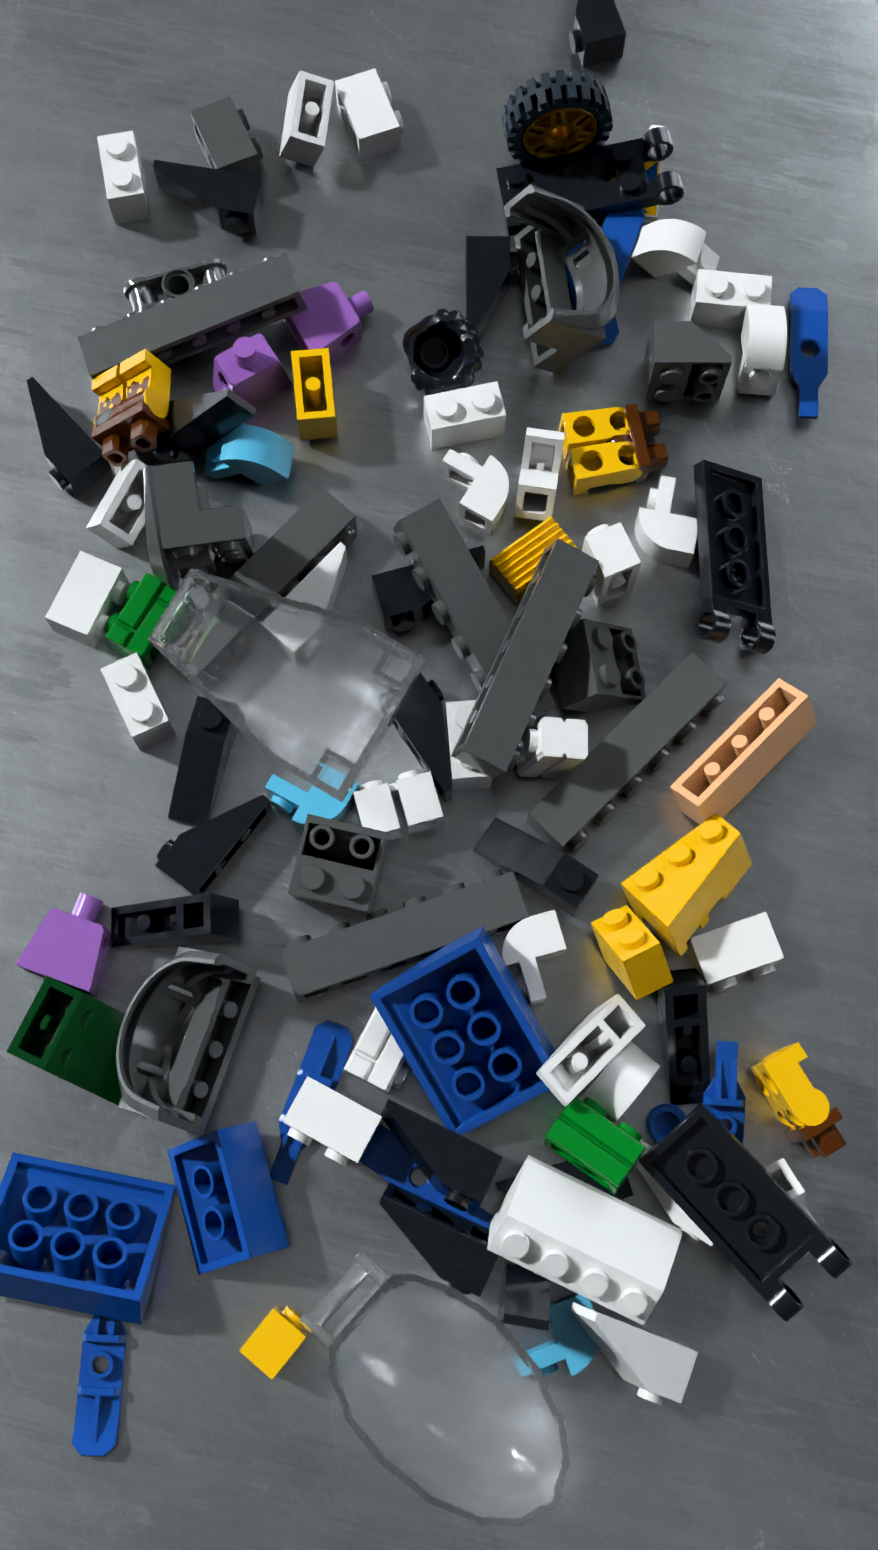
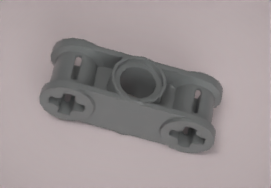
[123,258,227,312]

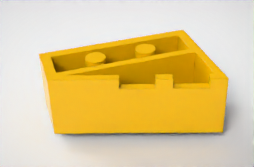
[621,813,752,957]

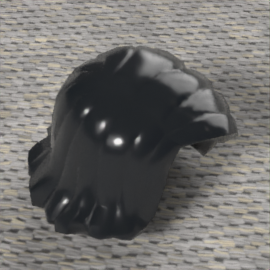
[402,309,484,396]

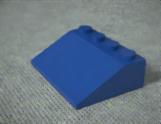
[369,926,555,1135]
[0,1153,176,1325]

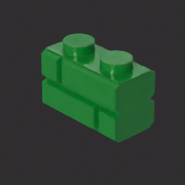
[104,573,190,669]
[544,1097,646,1195]

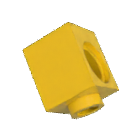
[239,1306,309,1380]

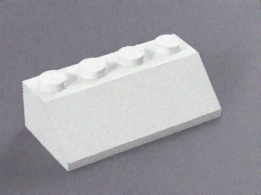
[487,1155,682,1325]

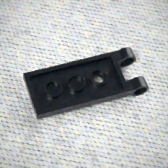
[496,127,684,236]
[694,459,776,654]
[639,1102,853,1322]

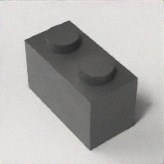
[190,96,263,176]

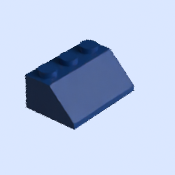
[167,1121,289,1275]

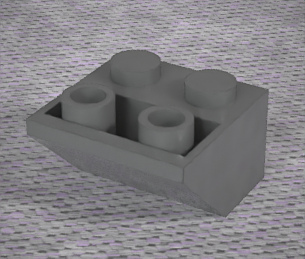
[644,321,732,402]
[554,619,646,712]
[288,814,387,914]

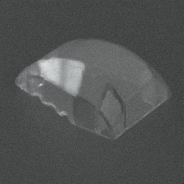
[148,569,426,802]

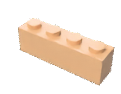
[670,678,817,825]

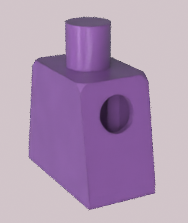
[283,281,374,363]
[213,333,292,406]
[16,893,111,997]

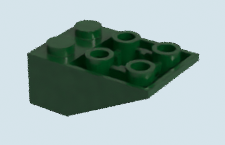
[6,975,147,1105]

